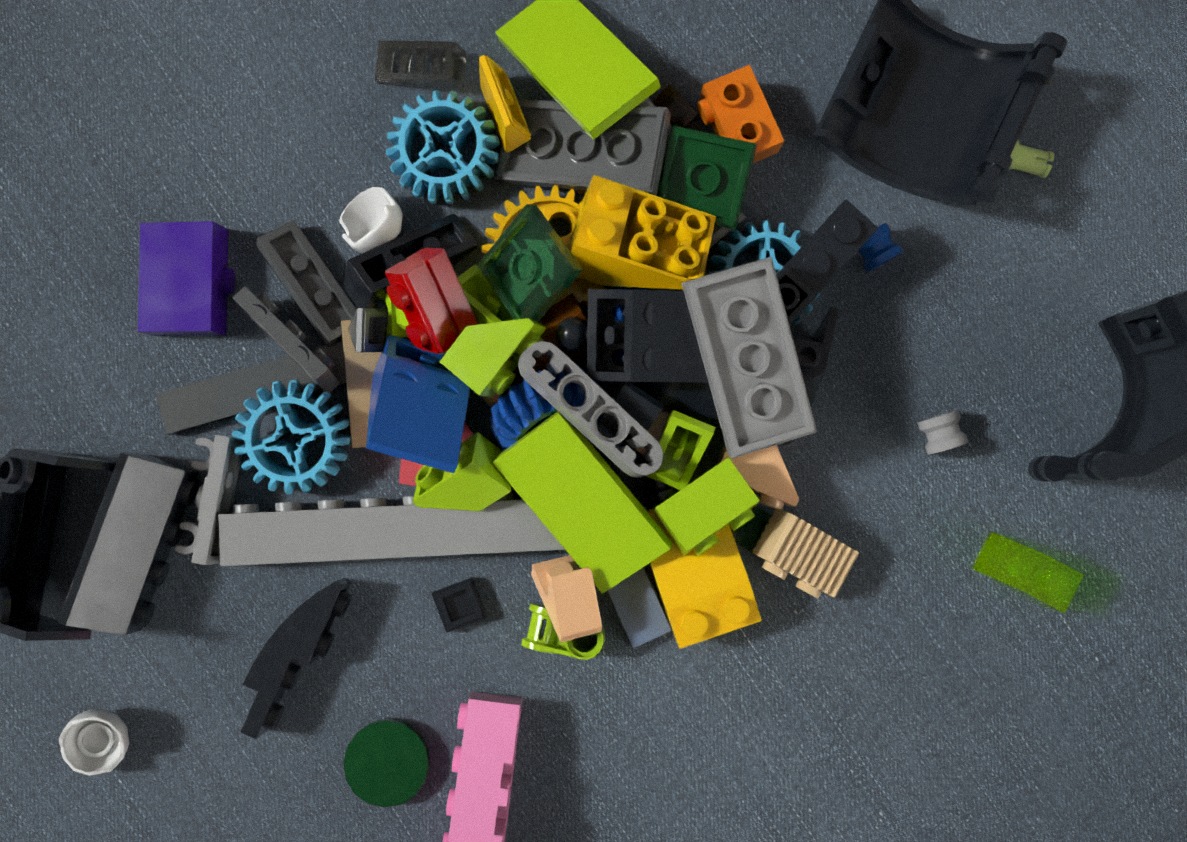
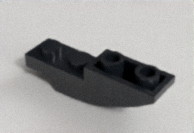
[776,199,878,325]
[240,578,352,739]

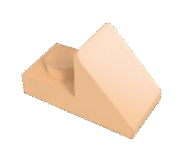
[531,555,602,643]

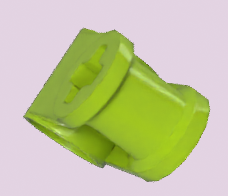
[521,602,605,660]

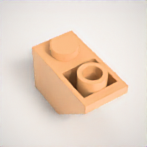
[716,444,799,510]

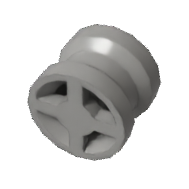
[917,410,969,455]

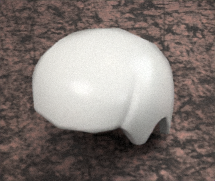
[339,187,403,253]
[59,709,129,776]

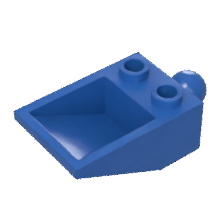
[366,334,470,473]

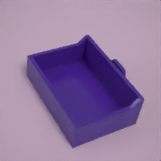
[138,221,235,336]

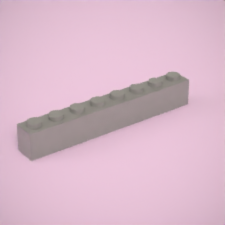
[219,492,565,566]

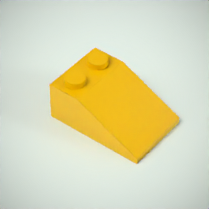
[647,508,762,649]

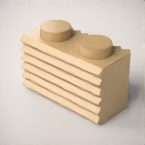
[753,509,859,599]

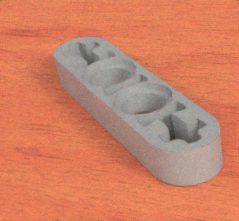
[518,341,663,478]

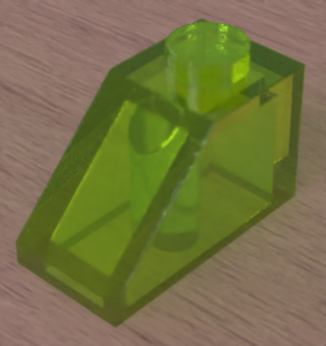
[971,532,1084,614]

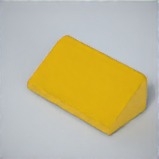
[479,55,531,153]

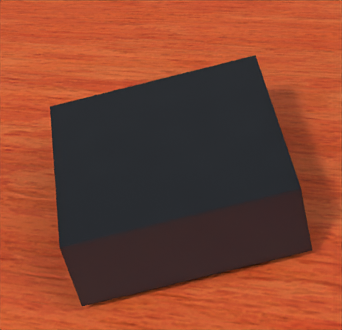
[432,577,487,633]

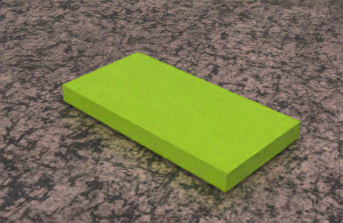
[495,0,661,140]
[492,411,672,594]

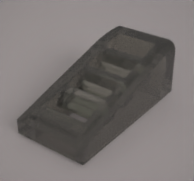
[375,40,467,91]

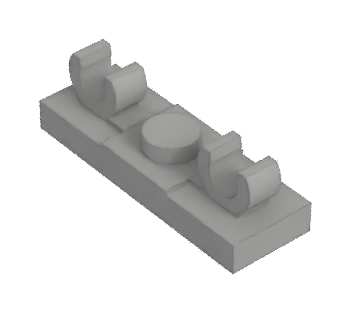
[175,435,245,565]

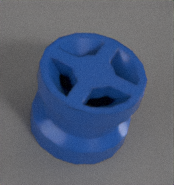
[857,223,904,273]

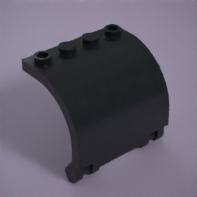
[813,0,1067,205]
[1028,290,1187,481]

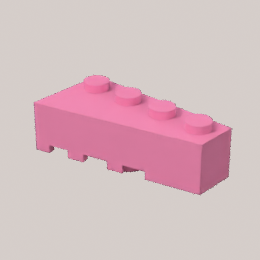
[442,692,523,842]

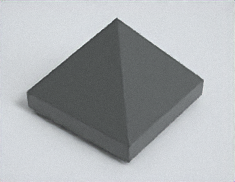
[348,308,388,353]

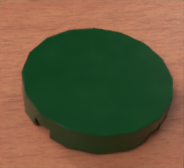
[343,718,431,807]

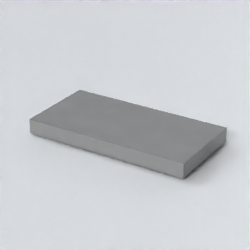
[682,257,817,458]

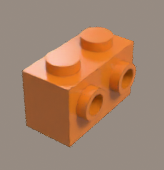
[697,64,784,164]

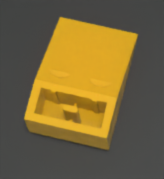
[568,175,716,290]

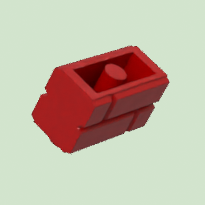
[385,248,479,354]

